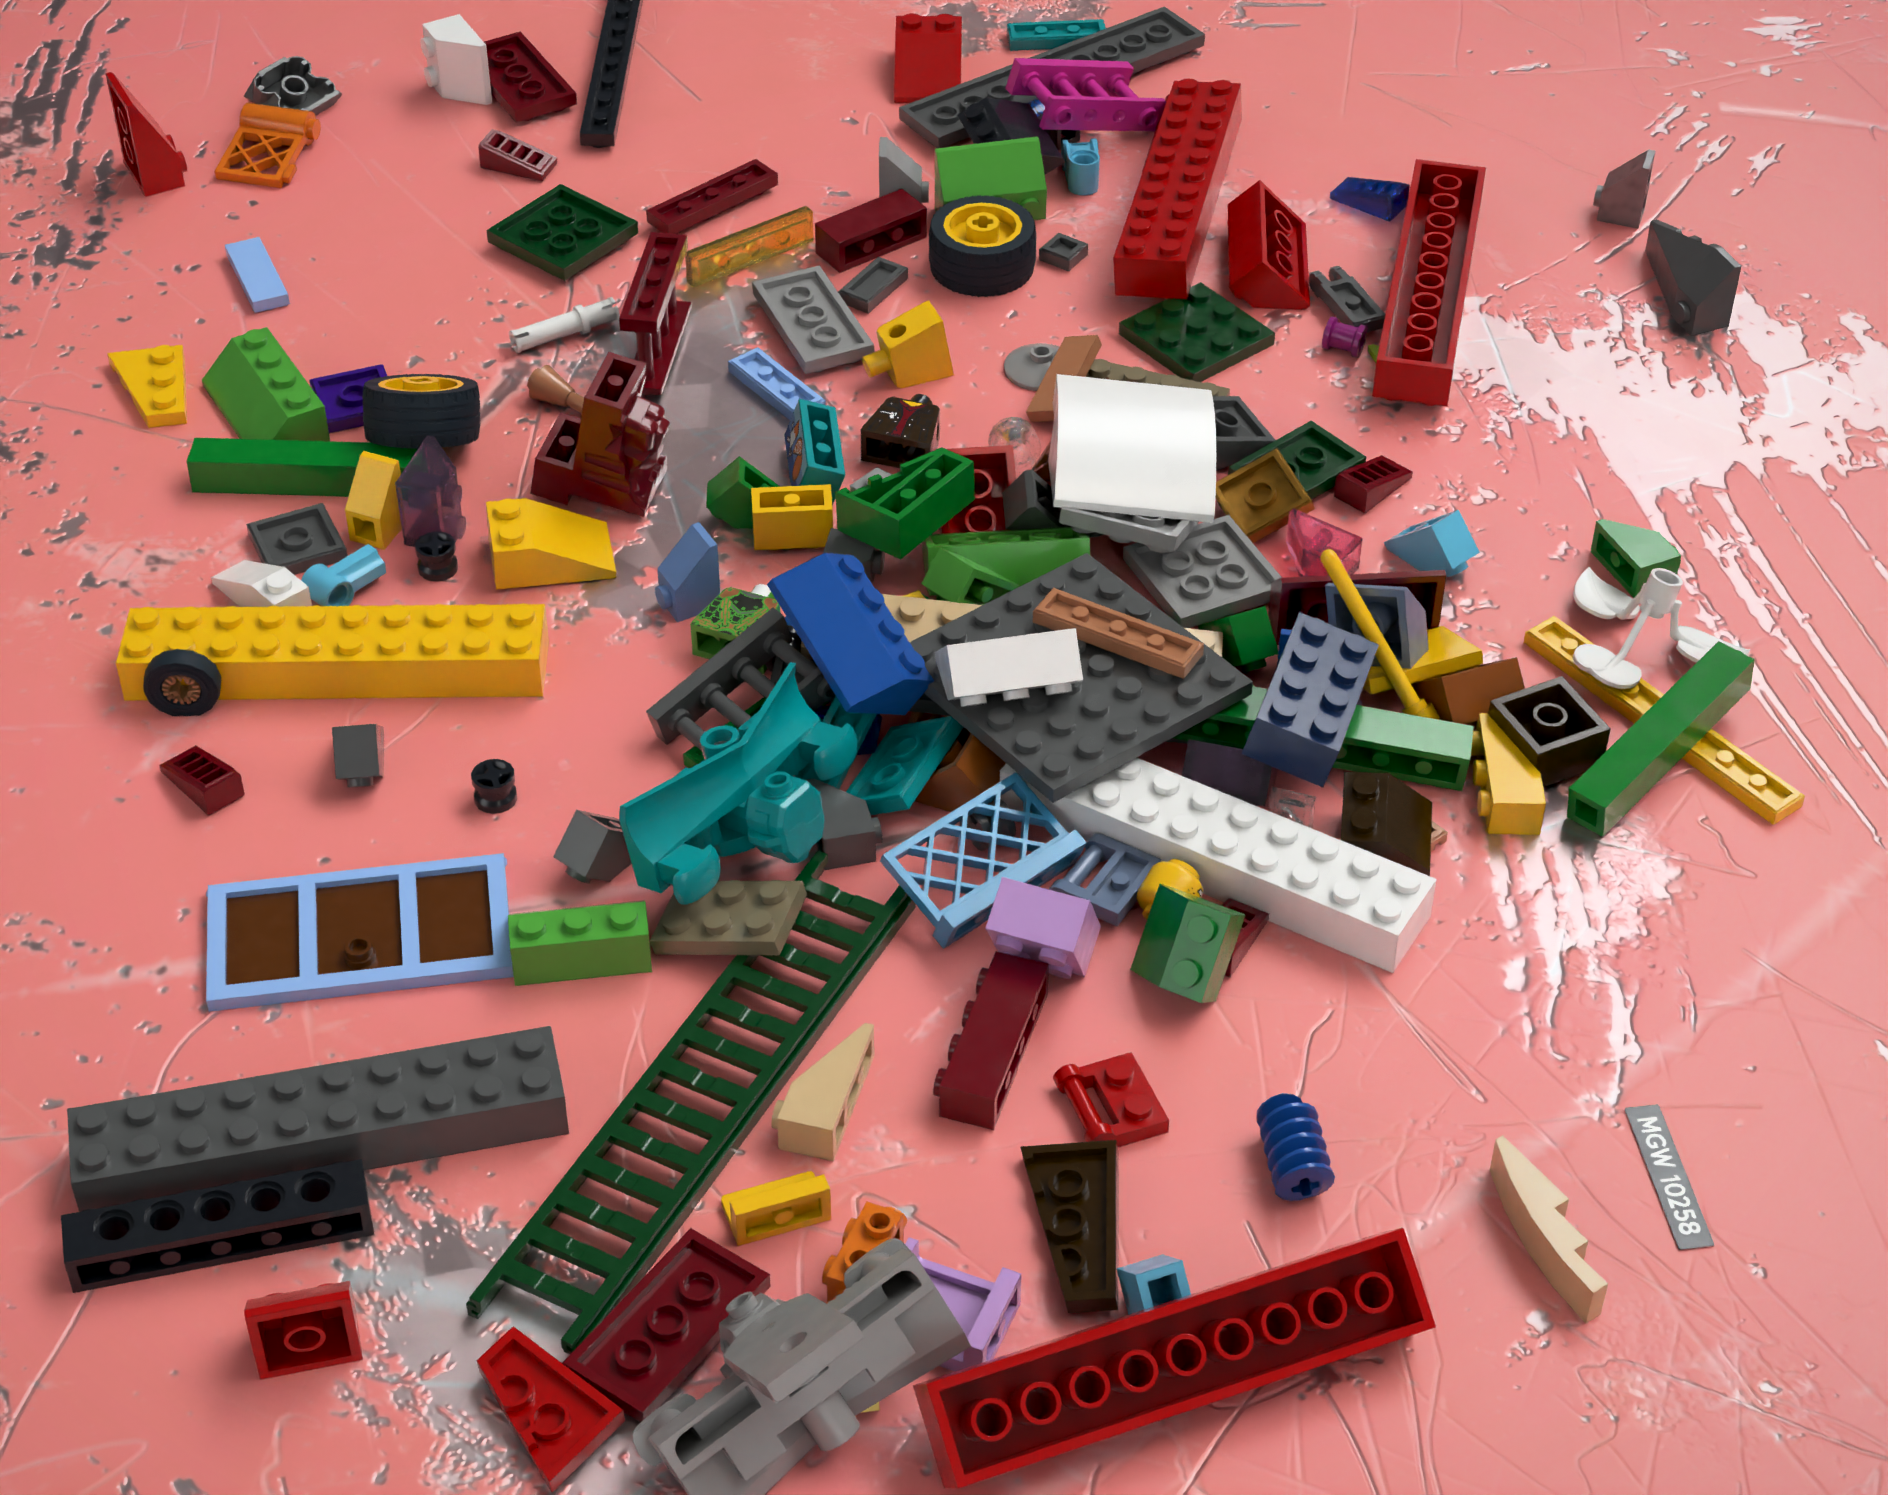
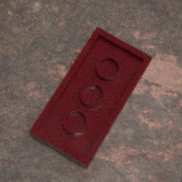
[484,31,577,122]
[562,1228,771,1423]

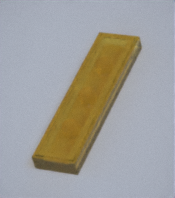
[685,206,814,288]

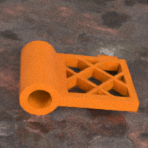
[214,103,321,188]

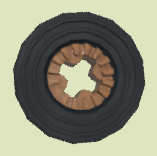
[143,649,221,716]

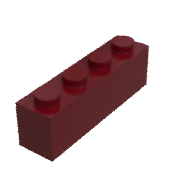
[933,951,1049,1130]

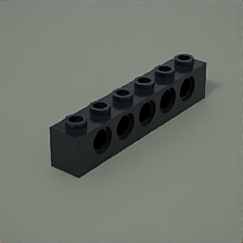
[61,1159,374,1293]

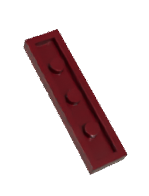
[646,159,778,234]

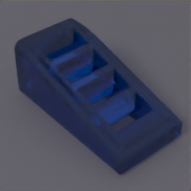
[1330,177,1410,222]

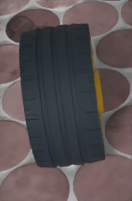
[929,195,1036,297]
[362,374,480,449]

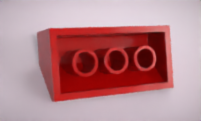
[1227,180,1310,310]

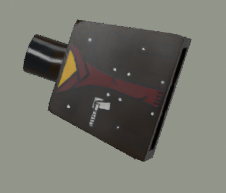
[861,394,940,468]

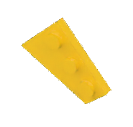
[107,345,187,428]

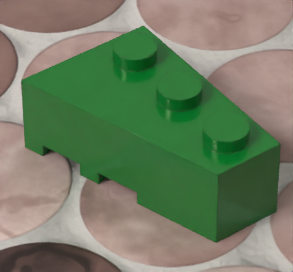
[835,447,975,560]

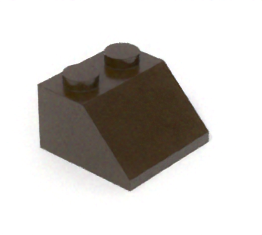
[1341,772,1432,876]

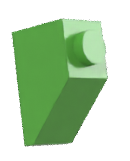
[921,548,1019,605]

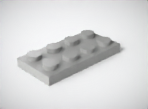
[752,265,874,374]

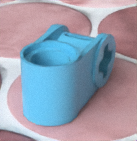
[1061,138,1100,195]

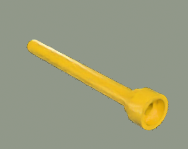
[1320,549,1440,720]

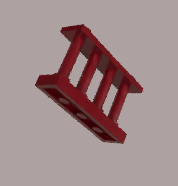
[619,232,692,395]

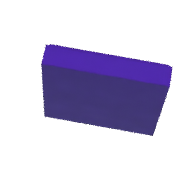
[309,364,387,433]

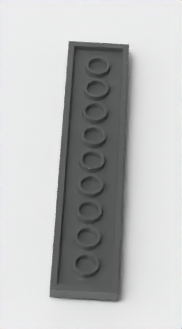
[899,6,1205,148]

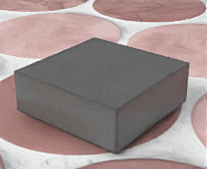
[1039,233,1088,271]

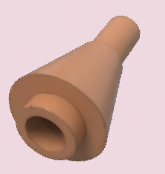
[527,365,584,413]

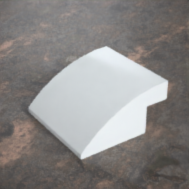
[1048,374,1216,523]

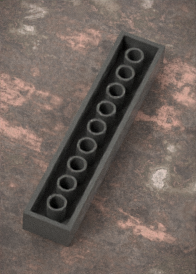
[67,1026,569,1212]

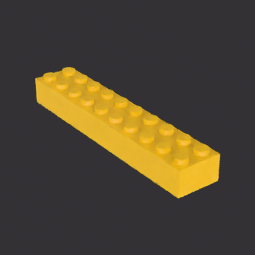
[116,603,549,701]

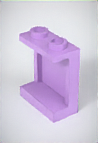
[905,1237,1021,1371]

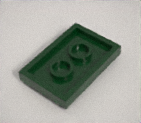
[1228,421,1366,500]

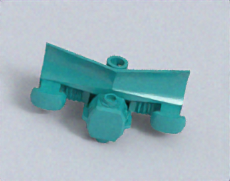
[619,662,858,905]

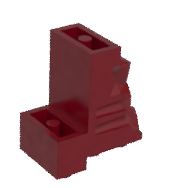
[530,352,670,517]

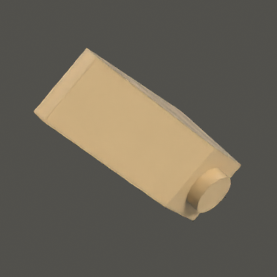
[771,1023,875,1161]

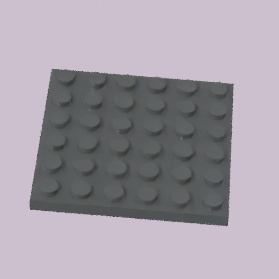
[910,553,1253,803]

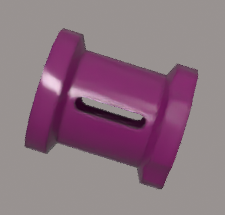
[1322,316,1368,358]

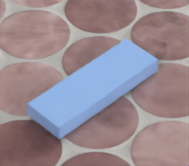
[225,237,290,313]
[728,347,826,420]

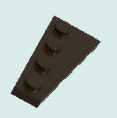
[1020,1140,1119,1313]

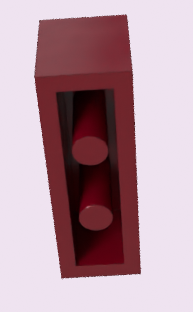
[815,189,927,273]

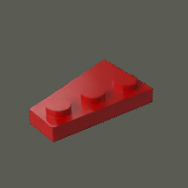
[476,1326,626,1493]

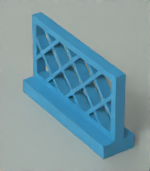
[880,772,1087,949]

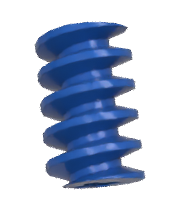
[1256,1093,1335,1201]

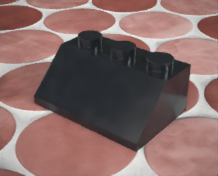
[957,97,1065,174]

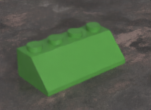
[202,327,330,441]
[922,527,1090,601]

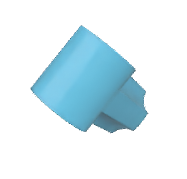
[301,544,386,606]

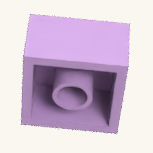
[985,877,1101,979]

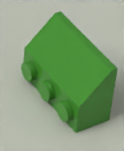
[935,136,1047,220]
[508,900,652,986]

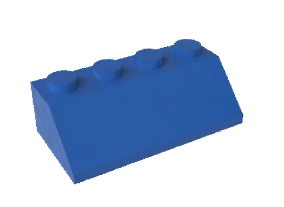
[767,553,934,715]

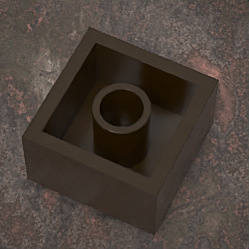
[1488,676,1611,787]

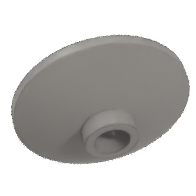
[1004,343,1060,391]

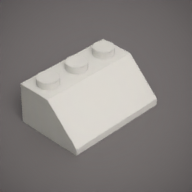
[934,628,1083,707]

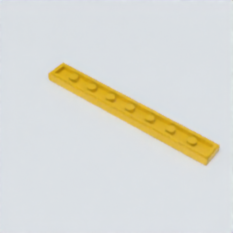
[1523,616,1805,825]

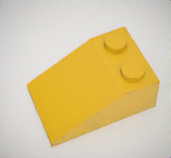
[486,498,617,590]

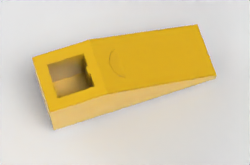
[1471,713,1546,835]

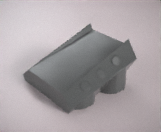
[244,56,342,116]

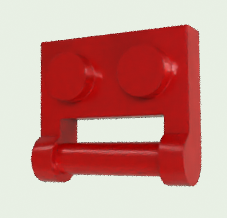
[1053,1052,1169,1147]

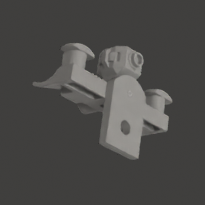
[633,1238,971,1495]

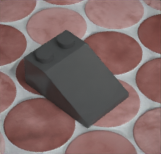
[1212,396,1275,471]

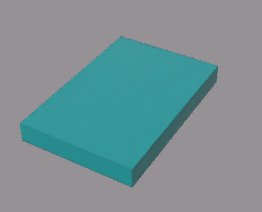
[846,716,964,815]

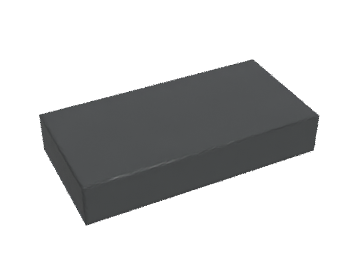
[838,257,908,314]

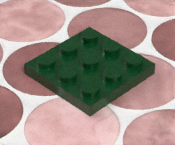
[486,184,638,281]
[1119,282,1275,382]

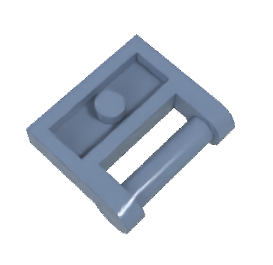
[1049,833,1161,926]

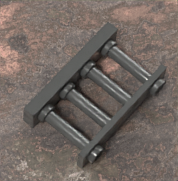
[646,607,836,751]

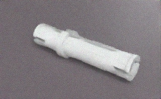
[509,297,620,354]

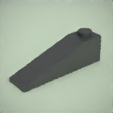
[1645,219,1742,336]

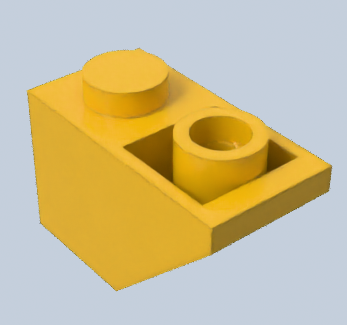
[345,451,408,550]

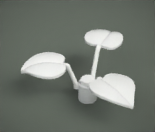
[1573,567,1751,689]

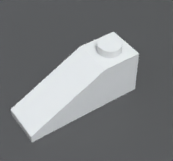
[211,560,312,607]

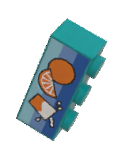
[784,398,845,506]

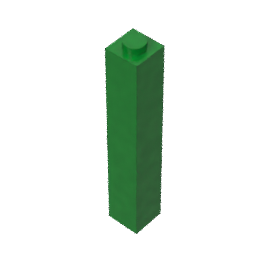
[186,438,435,499]
[1567,641,1755,837]

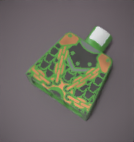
[690,584,780,674]

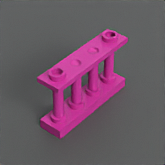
[1005,58,1166,132]

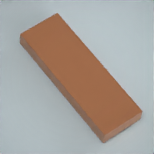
[1026,335,1102,422]

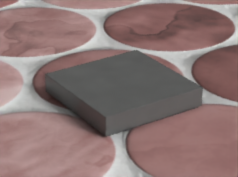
[246,503,348,575]

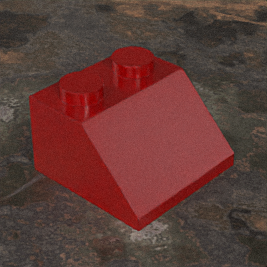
[244,1281,363,1380]

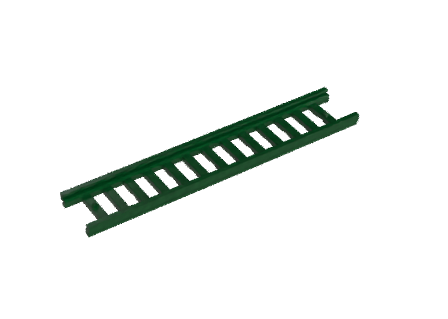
[466,851,916,1354]

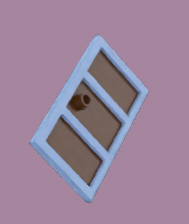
[206,853,514,1012]

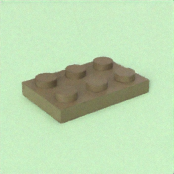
[650,880,807,955]

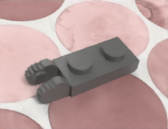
[1308,266,1385,333]

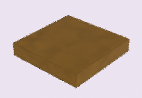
[1215,448,1315,543]

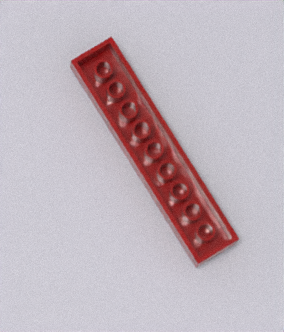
[1113,78,1242,299]
[1372,159,1486,407]
[913,1228,1436,1489]

